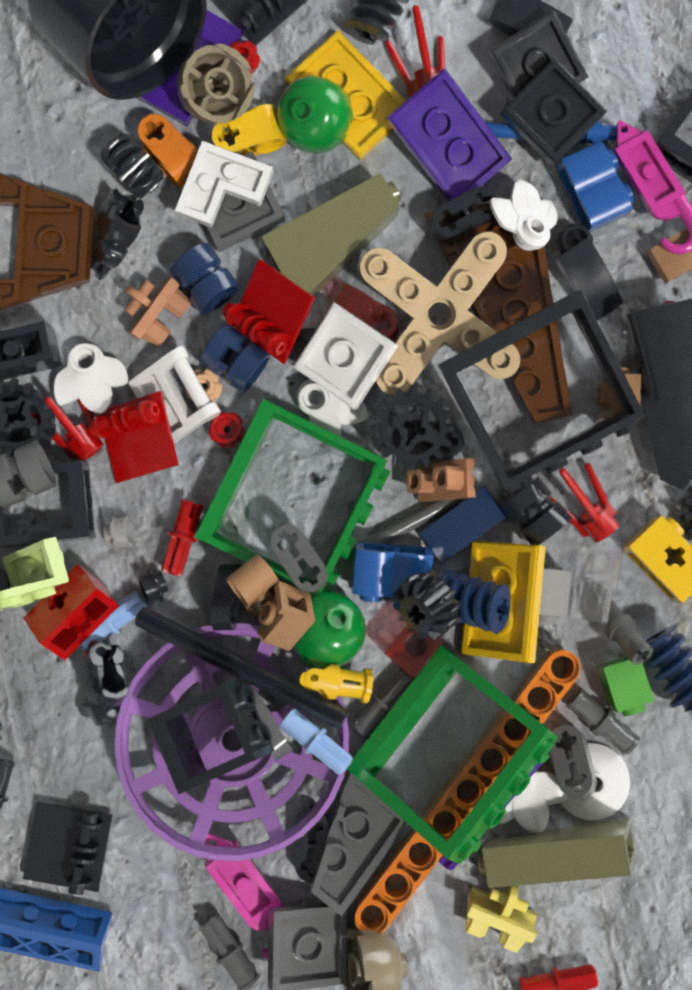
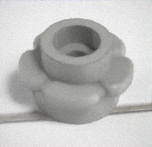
[103,515,134,552]

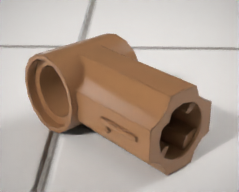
[226,554,278,617]

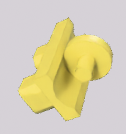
[465,886,537,953]

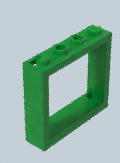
[195,399,391,596]
[347,645,558,864]

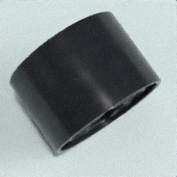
[28,0,207,100]

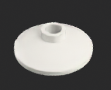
[554,743,630,820]

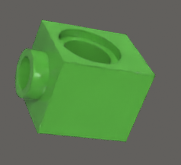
[596,656,655,716]

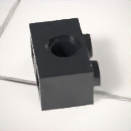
[0,321,63,381]

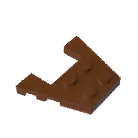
[0,174,94,310]

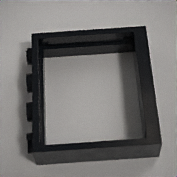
[438,290,645,491]

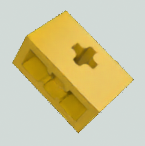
[621,515,692,603]

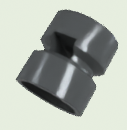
[0,440,57,508]

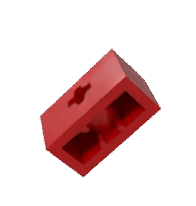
[23,564,120,661]

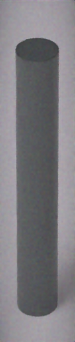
[354,499,459,549]

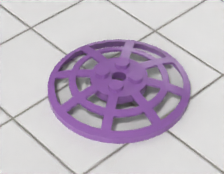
[114,623,349,861]

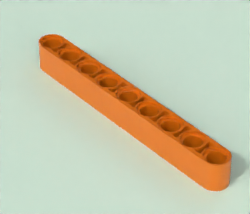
[355,649,581,934]

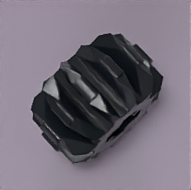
[100,132,164,199]
[393,570,462,640]

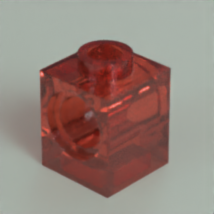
[383,624,443,678]

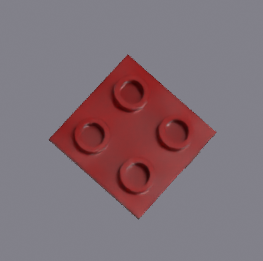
[223,259,315,364]
[89,391,179,483]

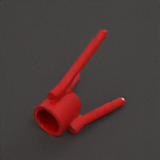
[384,5,445,98]
[31,397,104,461]
[550,463,619,543]

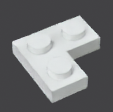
[175,141,274,228]

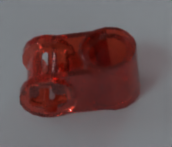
[332,284,399,342]

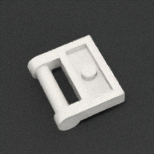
[128,346,221,444]

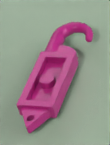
[614,120,692,255]
[204,833,285,960]

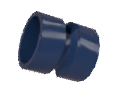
[169,243,240,315]
[199,323,271,394]

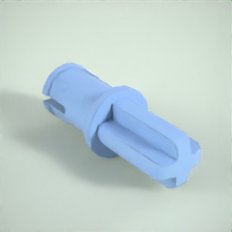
[80,591,147,650]
[279,708,353,775]

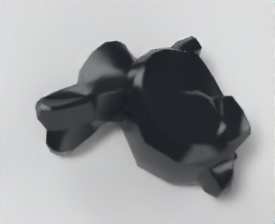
[91,188,144,280]
[78,639,129,727]

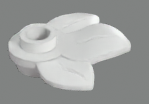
[489,179,558,251]
[54,343,128,415]
[296,379,369,436]
[498,771,567,834]

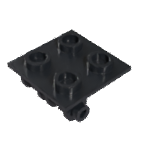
[213,0,308,46]
[23,802,113,895]

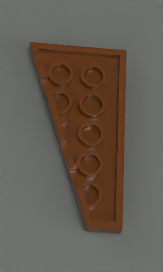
[424,203,573,424]

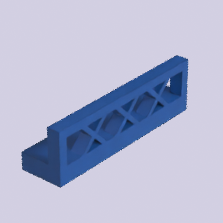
[0,888,112,972]

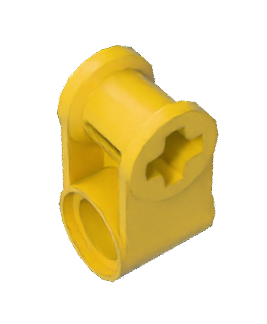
[212,104,287,156]

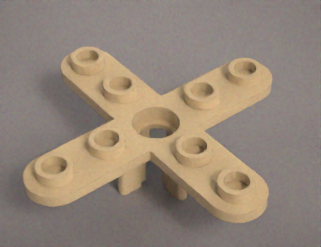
[360,232,520,395]

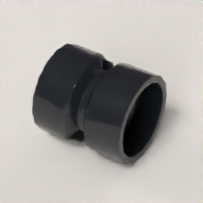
[500,476,572,545]

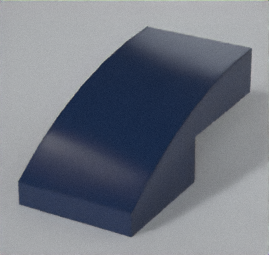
[420,486,507,564]

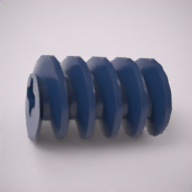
[437,569,511,634]
[637,624,692,712]

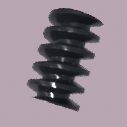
[344,0,409,45]

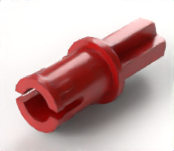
[161,499,204,576]
[519,964,598,990]

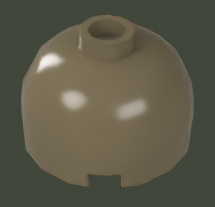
[176,44,255,124]
[343,928,408,990]

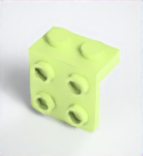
[0,537,69,612]

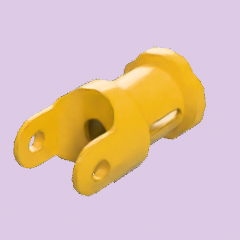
[299,664,373,703]

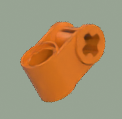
[138,114,198,189]

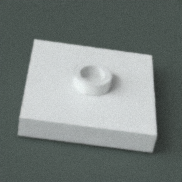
[293,302,398,409]

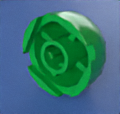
[276,76,353,154]
[292,592,367,669]

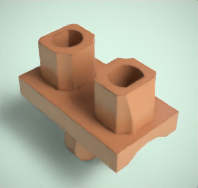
[124,277,191,346]
[407,458,476,502]

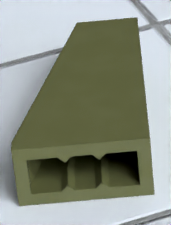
[261,173,402,297]
[478,818,636,888]

